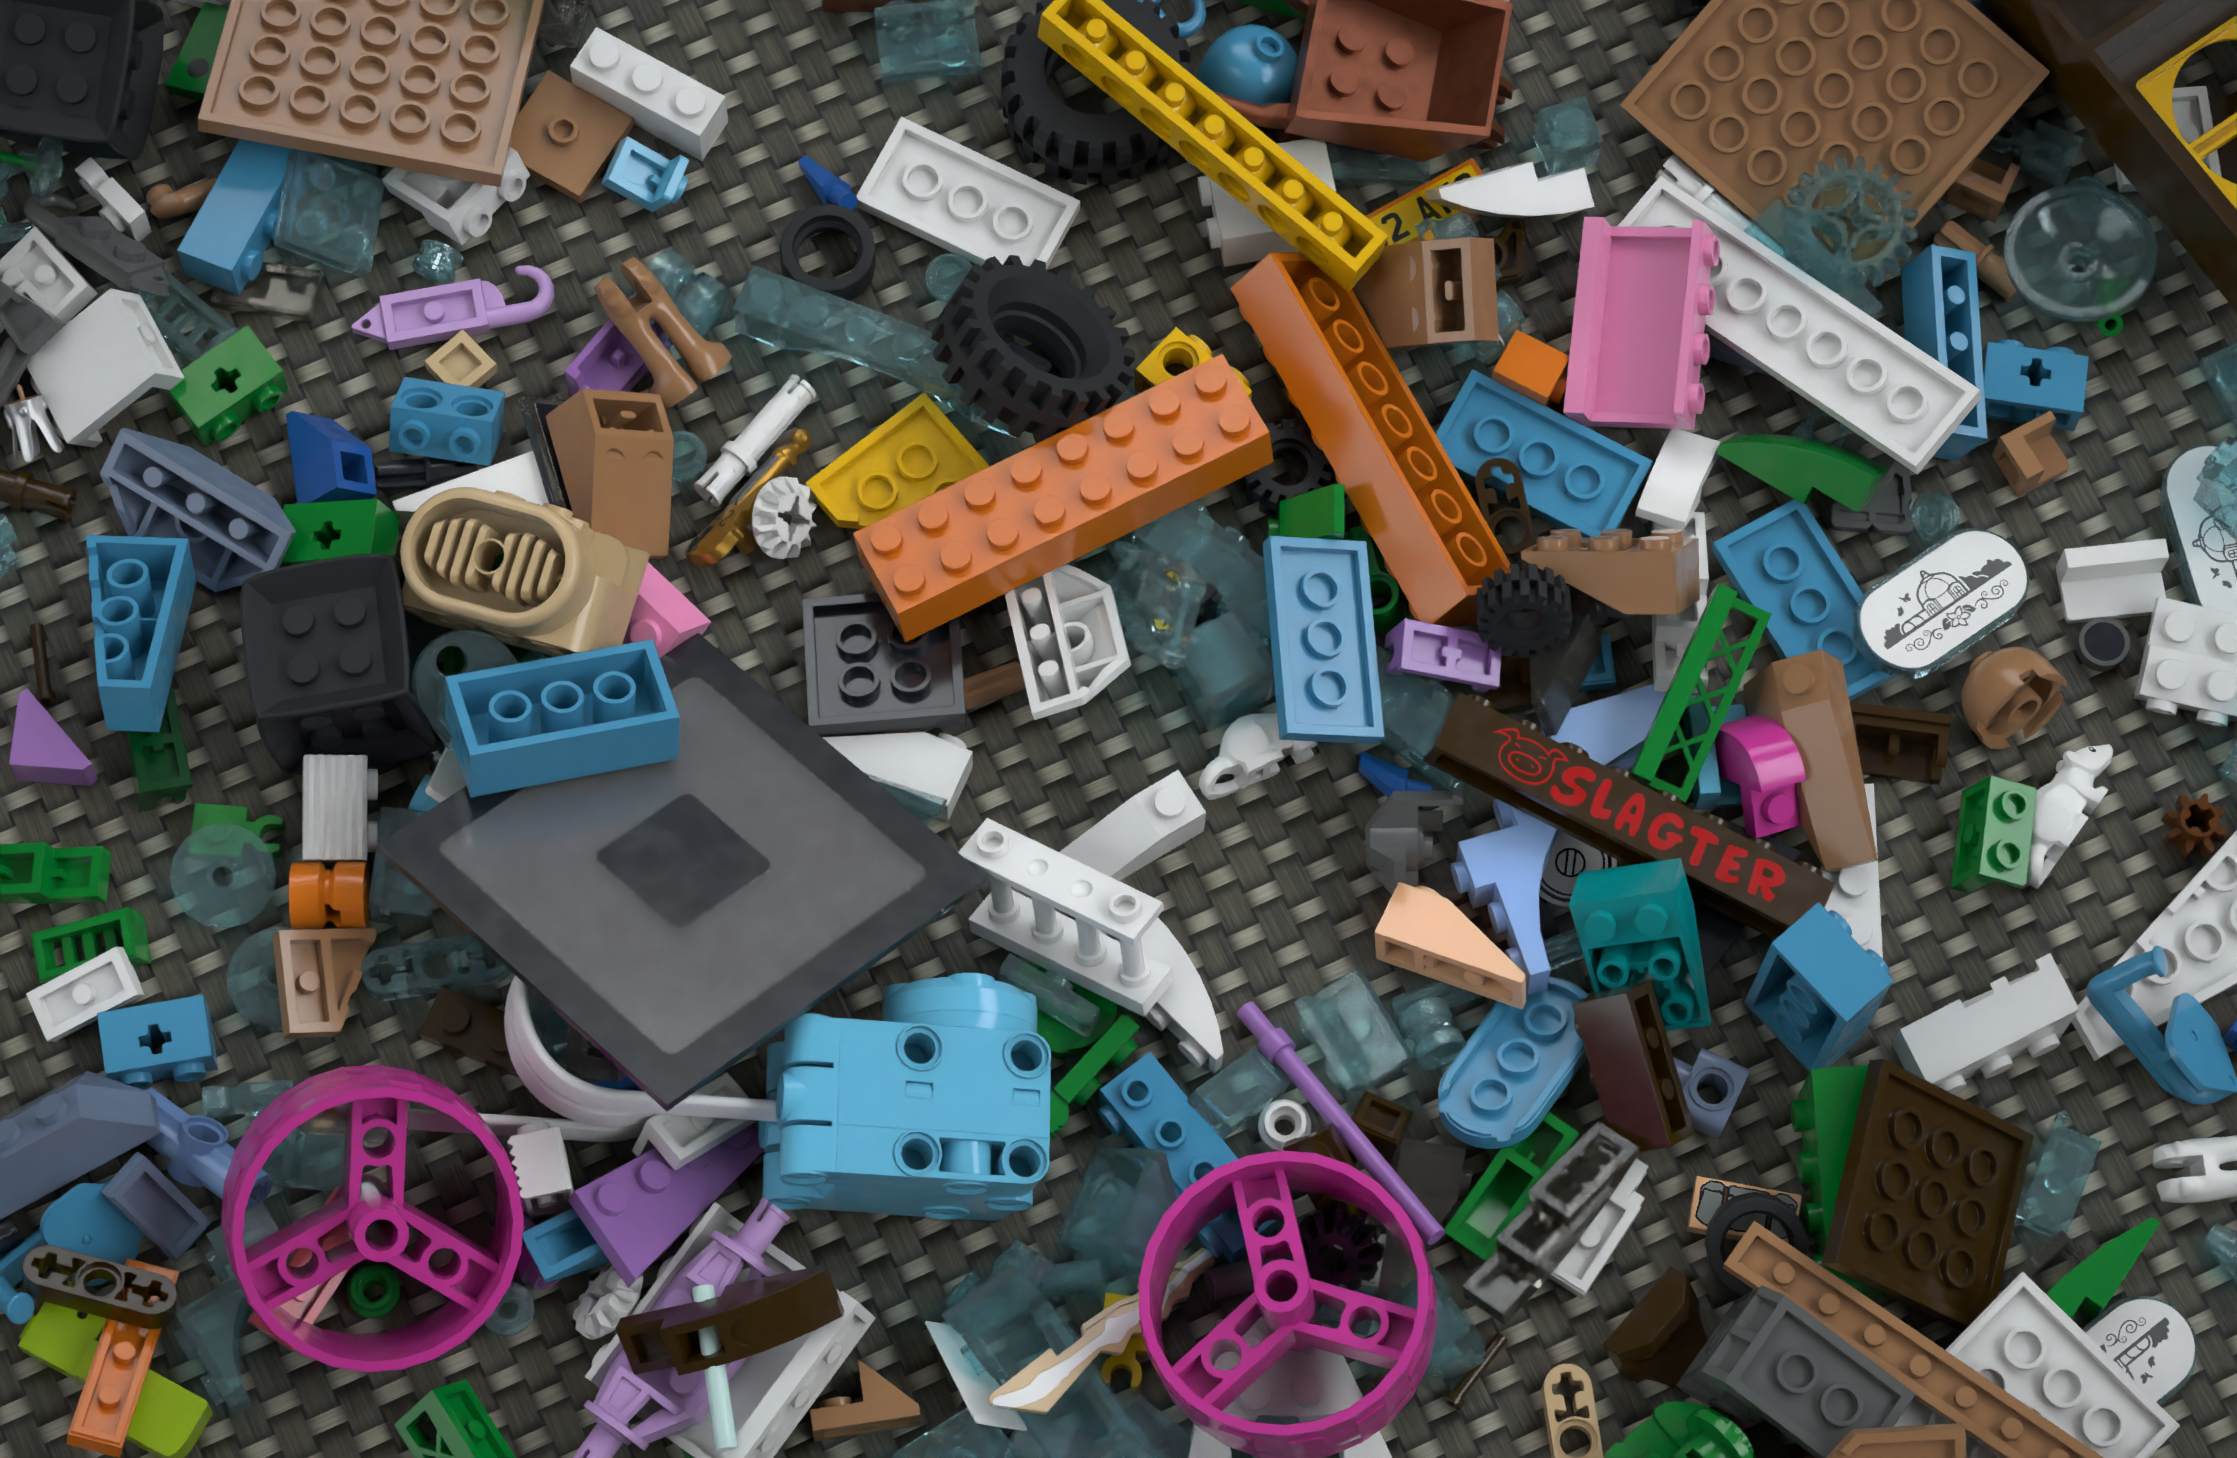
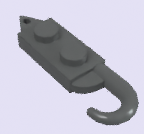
[23,193,169,296]

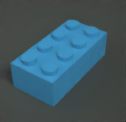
[445,639,680,797]
[1744,902,1894,1072]

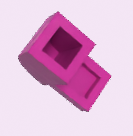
[1715,714,1806,838]

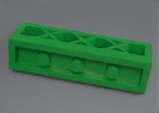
[1630,583,1772,804]
[394,1379,516,1458]

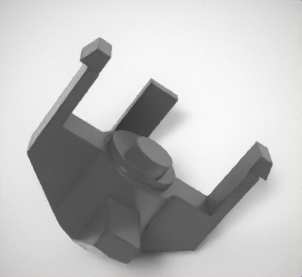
[1365,786,1463,901]

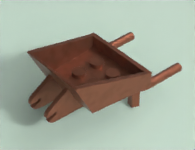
[1211,0,1514,162]

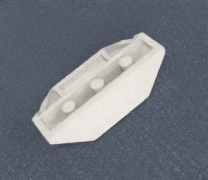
[1005,564,1131,720]

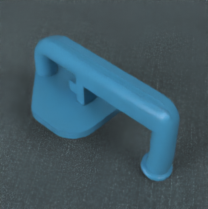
[2087,946,2237,1105]
[0,1177,142,1324]

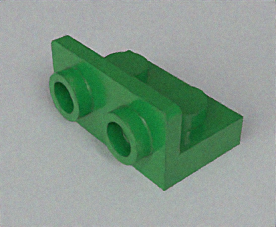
[1950,775,2037,893]

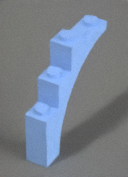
[1451,684,1676,995]

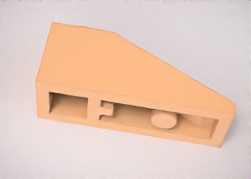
[1374,882,1526,1010]

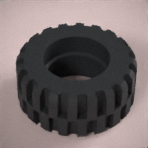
[1001,0,1193,185]

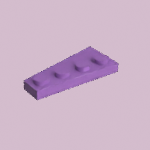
[568,1123,764,1288]

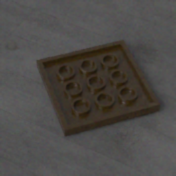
[1821,1059,2034,1331]

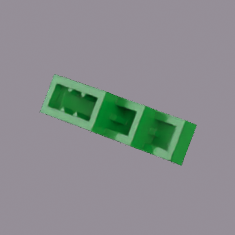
[0,842,111,904]
[2046,1217,2160,1320]

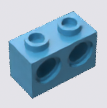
[389,377,505,466]

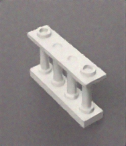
[958,818,1174,1017]

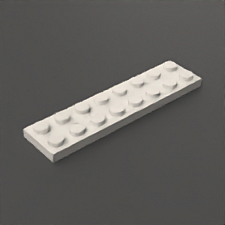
[1618,176,1981,475]

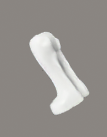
[2153,1135,2237,1203]

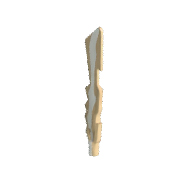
[988,1248,1215,1415]

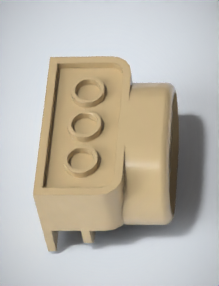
[401,487,650,657]

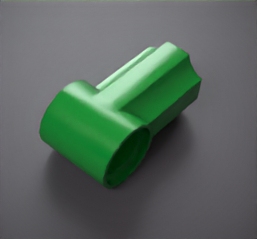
[1343,525,1408,633]

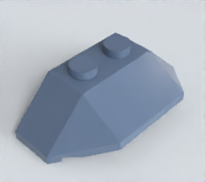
[100,428,296,592]
[0,1071,161,1220]

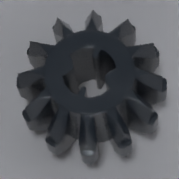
[1299,1201,1385,1291]

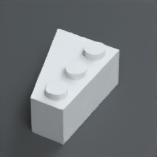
[1892,953,2079,1094]

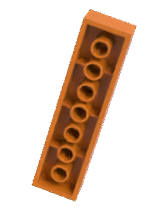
[1230,252,1511,627]
[853,354,1274,642]

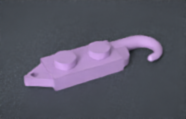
[352,265,554,350]

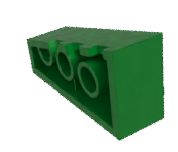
[1790,1065,1888,1299]

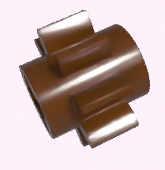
[2161,793,2228,859]

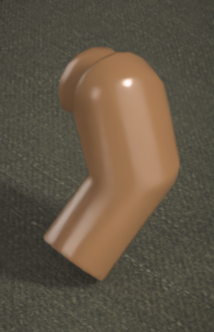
[146,178,217,220]

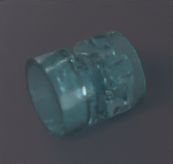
[633,248,729,337]

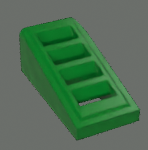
[31,907,151,985]

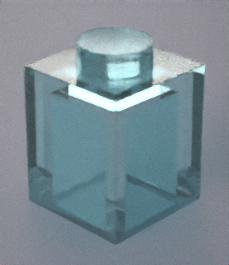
[1533,96,1603,175]

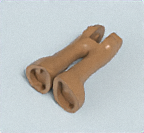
[594,257,732,410]

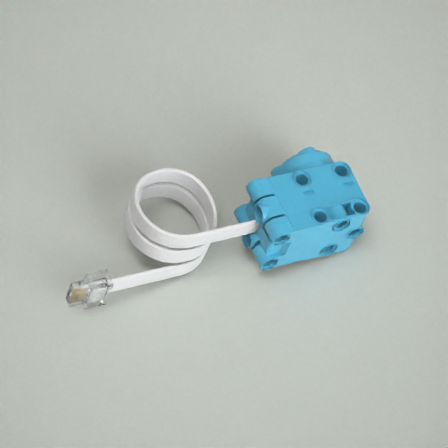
[309,973,1051,1221]

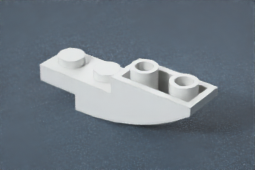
[1098,917,1224,1073]

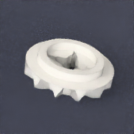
[752,477,818,559]
[573,1265,643,1339]

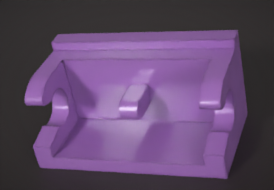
[564,297,671,396]
[1384,619,1502,693]

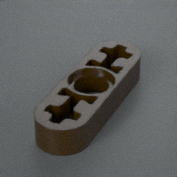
[1475,458,1543,573]
[23,1245,177,1329]

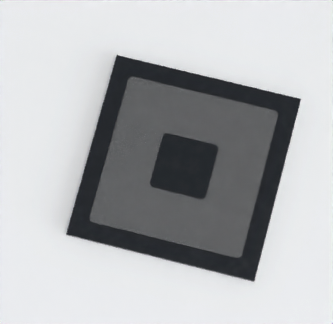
[378,633,987,1111]

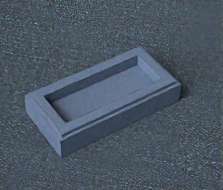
[101,1152,212,1262]

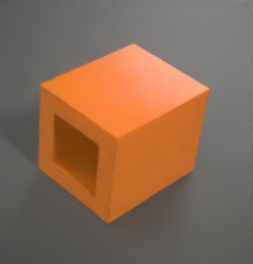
[1491,329,1569,407]

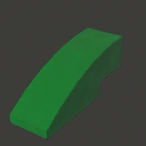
[1716,434,1889,512]
[1444,1111,1580,1262]

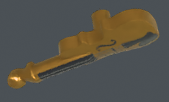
[684,429,812,567]

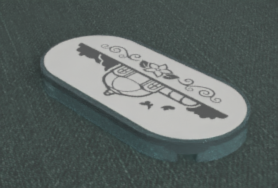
[2159,444,2237,614]
[1852,528,2030,678]
[2082,1295,2198,1406]

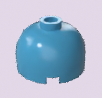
[1198,24,1298,127]

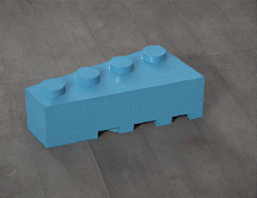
[86,535,197,732]

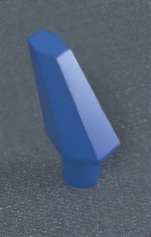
[798,155,857,210]
[1358,751,1432,797]

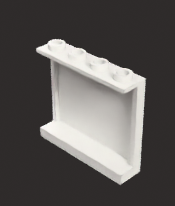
[585,1202,875,1458]

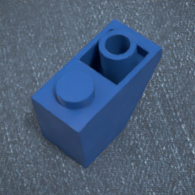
[286,411,377,504]

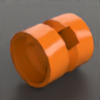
[289,861,370,930]

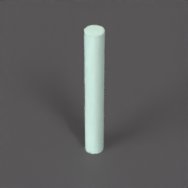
[692,1284,738,1451]

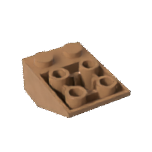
[1353,237,1499,349]
[545,389,674,559]
[1521,529,1700,615]

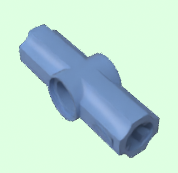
[144,1087,274,1215]

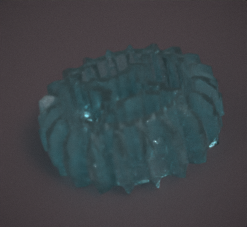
[1780,155,1918,292]

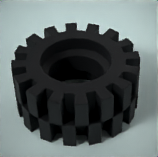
[1241,419,1334,518]
[1476,563,1572,658]

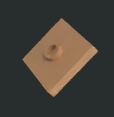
[510,70,634,203]

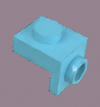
[601,136,689,213]

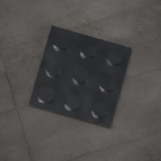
[802,593,967,737]

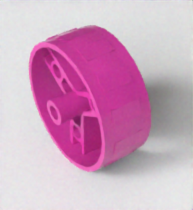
[221,1065,524,1372]
[1139,1150,1438,1458]

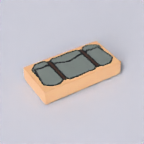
[1687,1176,1802,1244]

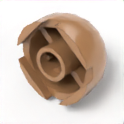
[1961,647,2067,749]

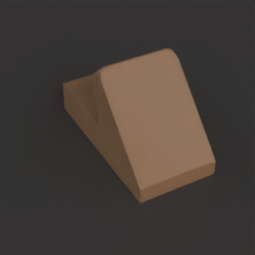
[810,1360,921,1442]

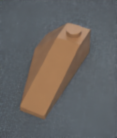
[1743,649,1878,873]

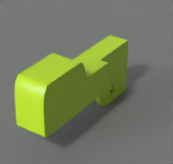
[18,1283,213,1458]

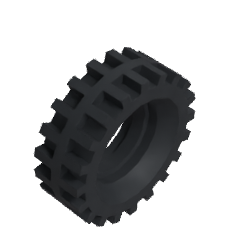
[931,255,1135,443]

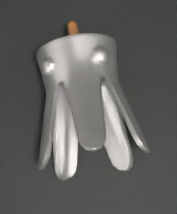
[3,384,65,464]

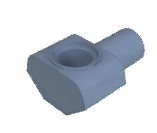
[1673,1048,1750,1140]

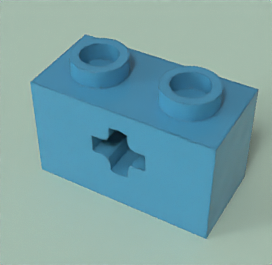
[1982,340,2089,431]
[97,995,218,1090]

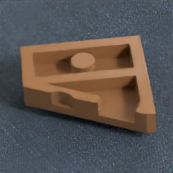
[272,928,377,1039]

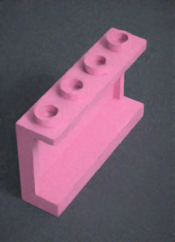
[1563,217,1720,430]

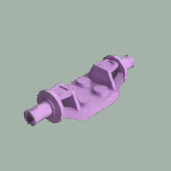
[572,1197,790,1458]

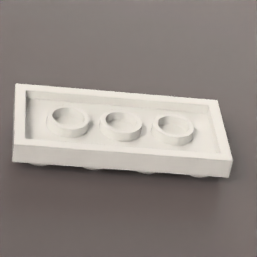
[856,117,1080,270]

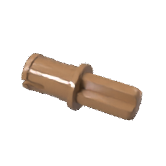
[1933,220,2029,303]

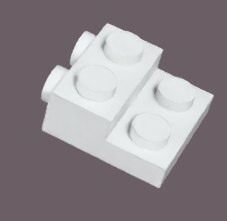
[382,147,530,245]
[2134,596,2237,727]

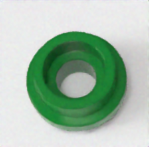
[346,1264,401,1319]

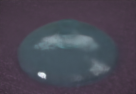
[2004,184,2158,321]

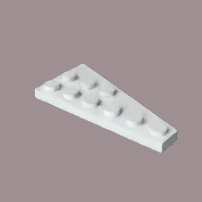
[2071,830,2237,1061]

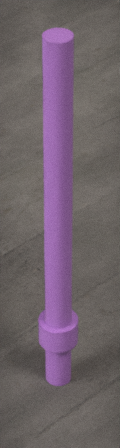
[1237,1001,1445,1245]

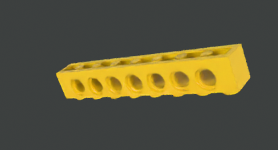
[1037,0,1389,292]

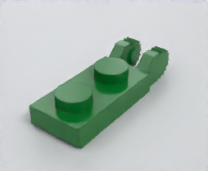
[1050,1014,1140,1140]

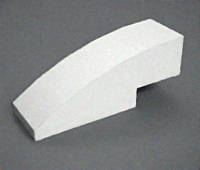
[1425,162,1595,218]

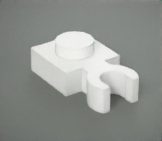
[75,157,152,242]

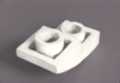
[1636,429,1721,530]

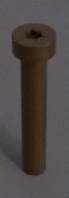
[30,623,57,706]
[1442,1333,1508,1410]

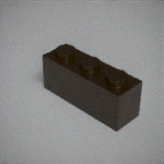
[1572,980,1695,1157]

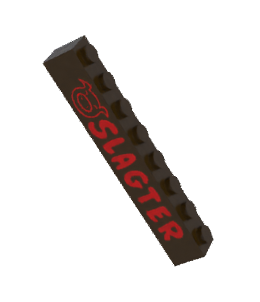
[1422,692,1835,940]

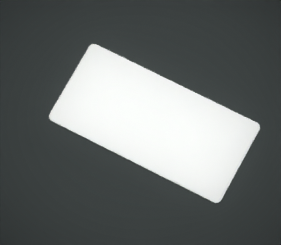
[925,1321,1027,1431]

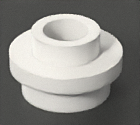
[1258,1099,1311,1151]

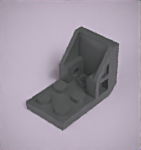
[1676,1285,1916,1458]

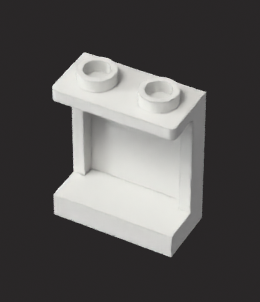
[27,288,185,448]

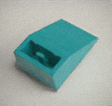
[1569,858,1711,1031]

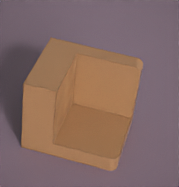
[1992,411,2070,497]

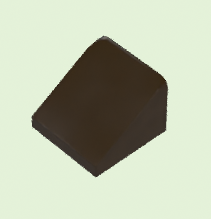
[1343,1090,1414,1165]

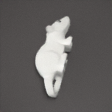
[1199,713,1317,800]
[2027,744,2113,889]

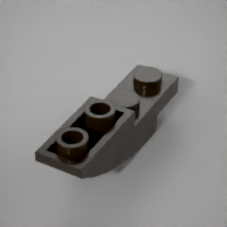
[615,1264,844,1376]

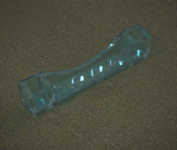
[733,265,1017,438]

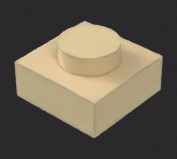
[424,329,498,388]

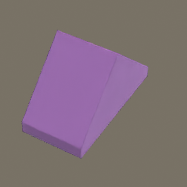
[9,688,99,786]

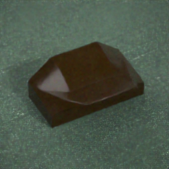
[1602,1266,1708,1388]

